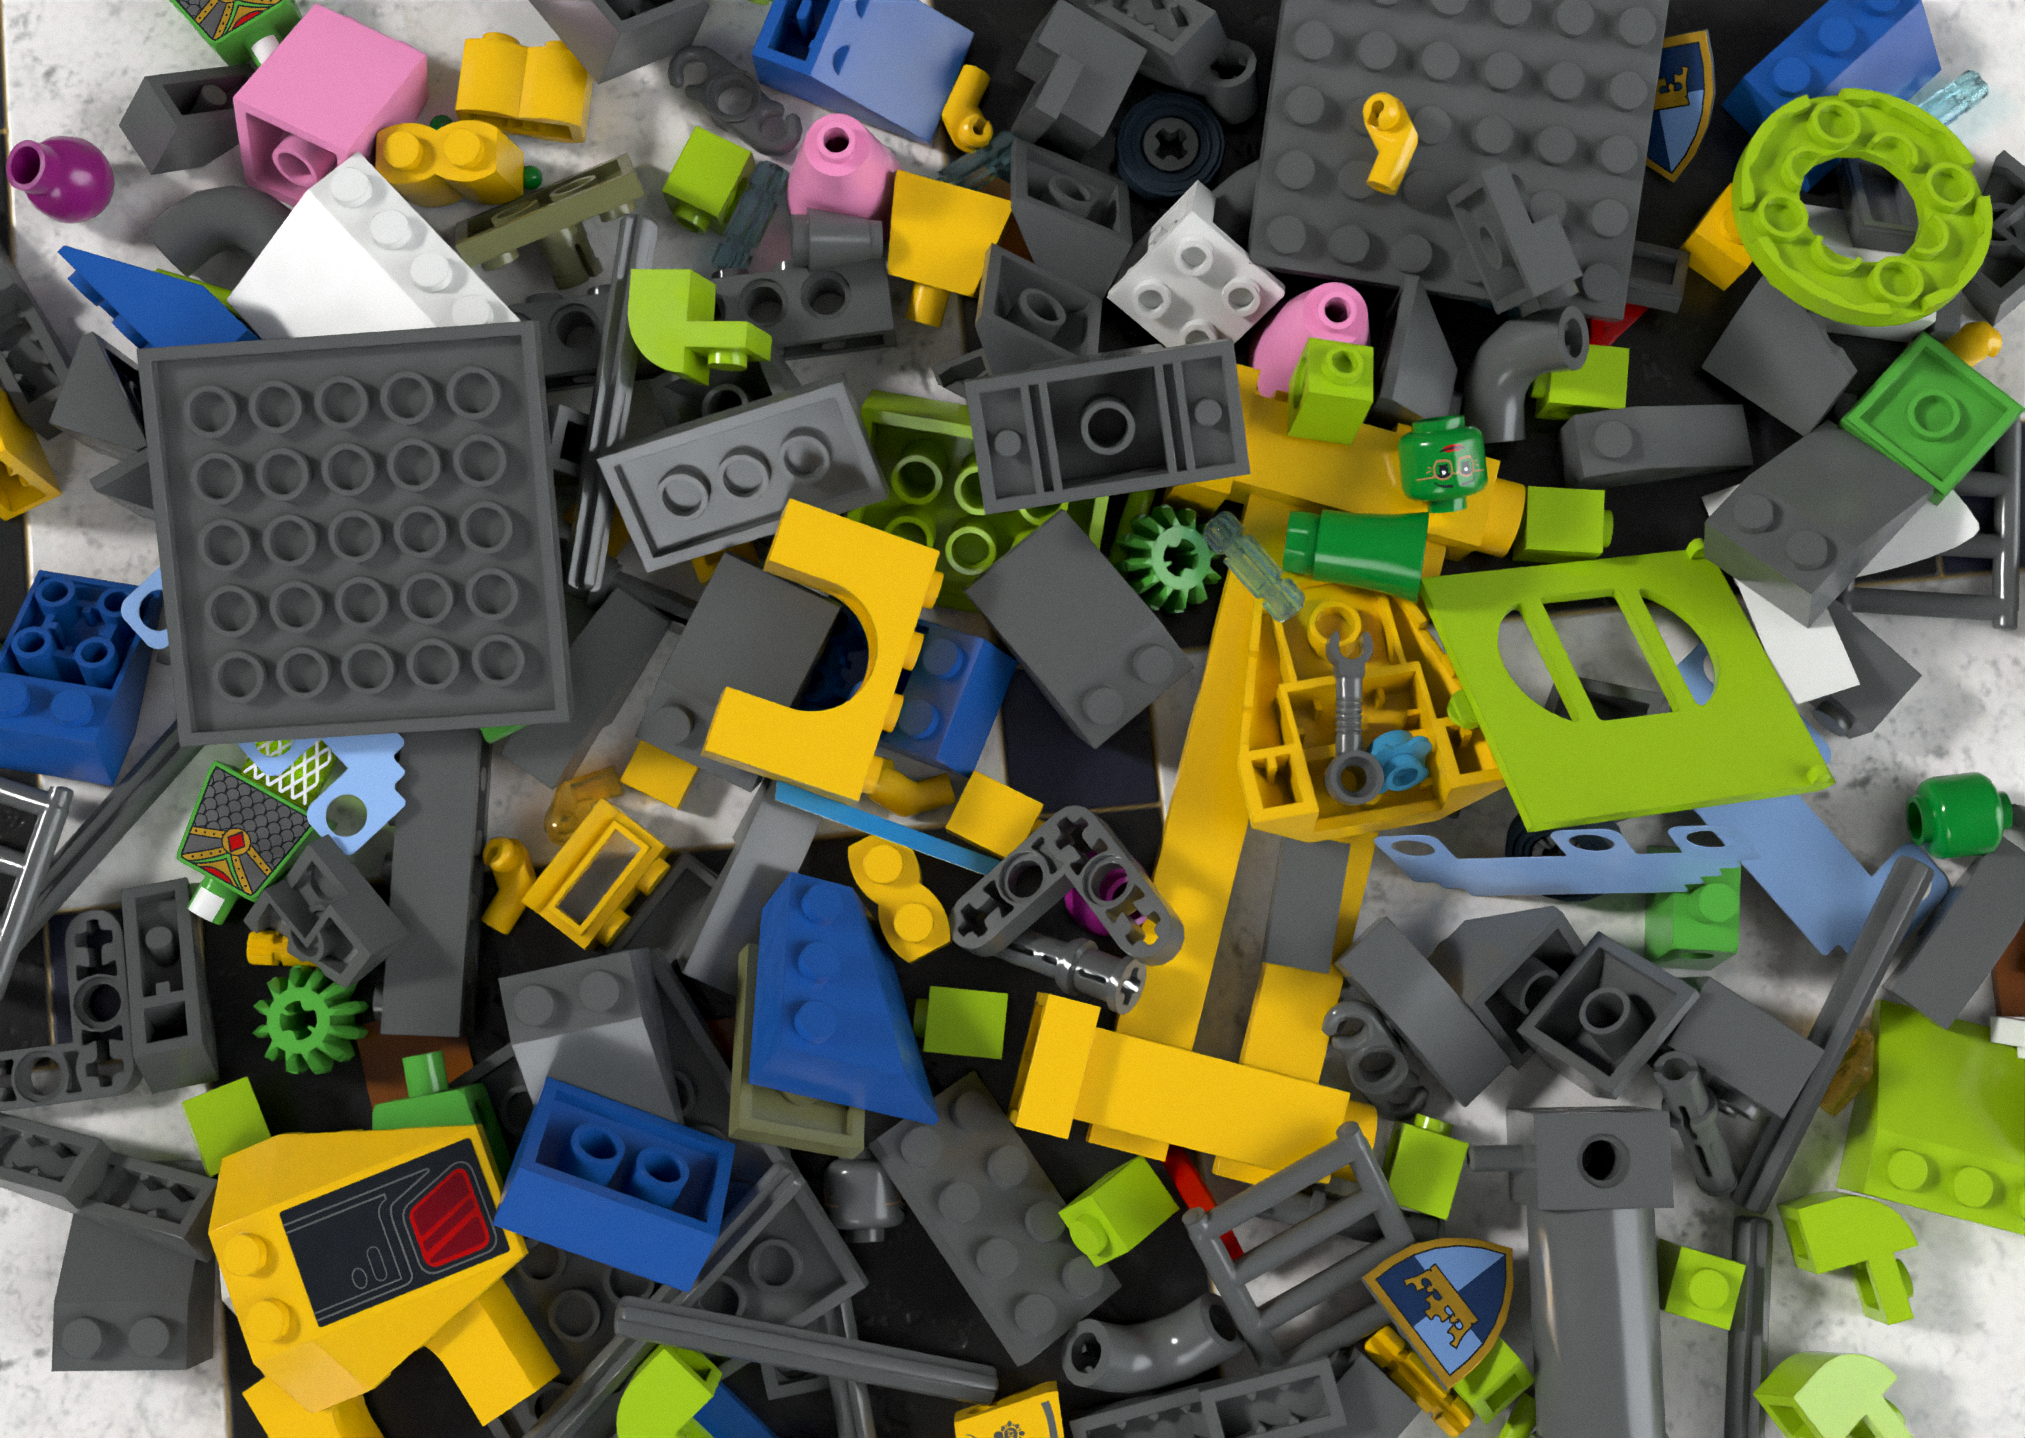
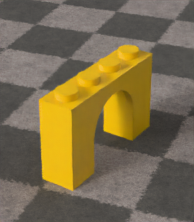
[700,498,944,806]
[242,1277,561,1438]

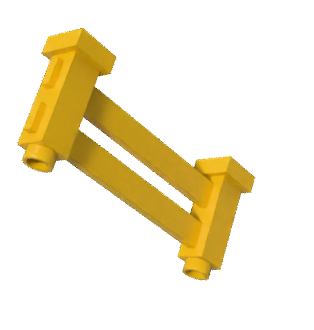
[1006,364,1526,1185]

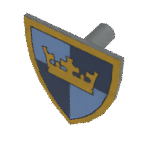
[1646,29,1716,183]
[1360,1238,1514,1391]

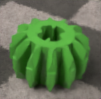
[1113,505,1225,614]
[252,965,370,1074]

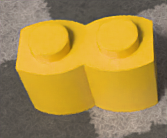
[455,32,594,143]
[375,120,524,207]
[848,835,952,964]

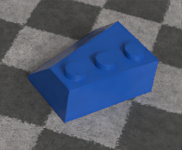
[748,871,940,1125]

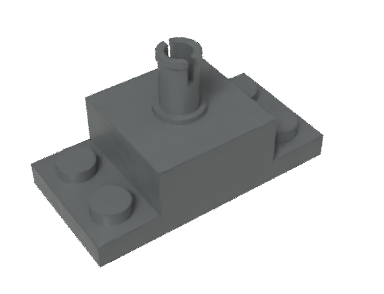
[964,338,1251,515]

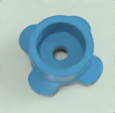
[1366,730,1432,794]

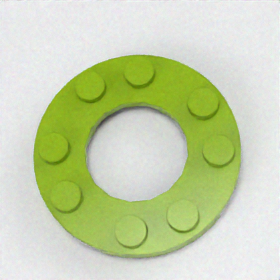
[1732,88,1993,327]

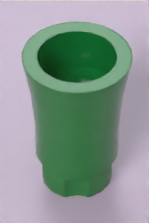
[1283,509,1429,603]

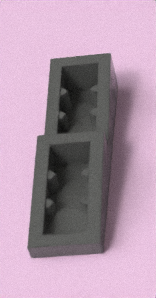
[1068,0,1229,89]
[0,242,72,441]
[676,777,823,997]
[0,1112,218,1263]
[1069,1355,1347,1438]

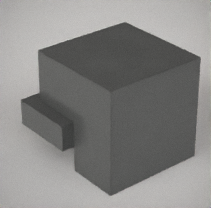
[1006,0,1147,161]

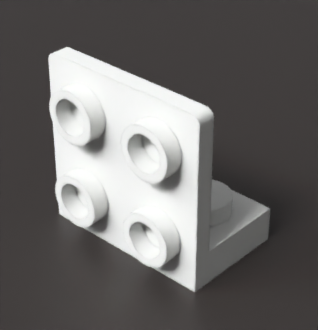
[1107,180,1285,348]

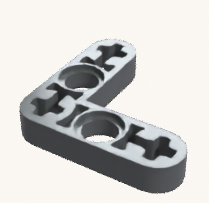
[948,805,1184,966]
[0,910,143,1112]

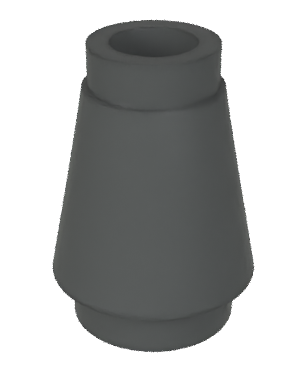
[791,207,883,272]

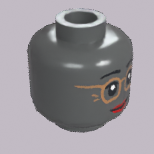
[821,1147,907,1243]

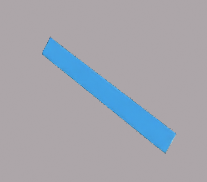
[775,780,1001,876]

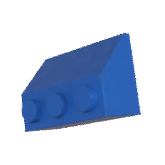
[1721,0,1942,193]
[492,1076,736,1293]

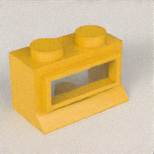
[520,798,673,951]

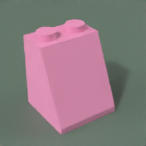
[233,3,429,207]

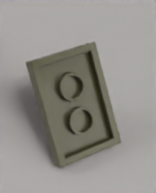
[455,152,645,290]
[728,943,865,1159]

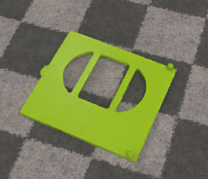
[1419,538,1836,833]

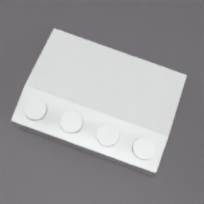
[227,151,520,340]

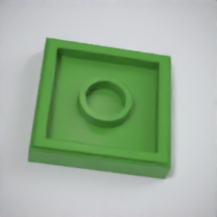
[1837,330,2025,507]

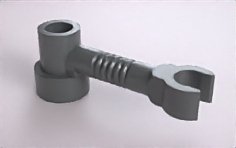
[1324,630,1384,806]

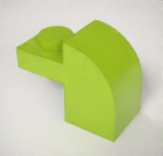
[628,269,772,386]
[1776,1191,1919,1325]
[616,1344,723,1438]
[1752,1351,1914,1438]

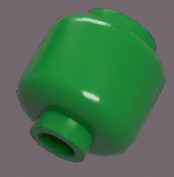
[1905,772,2013,860]

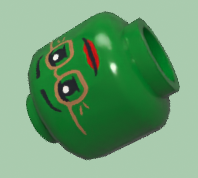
[1397,415,1488,513]

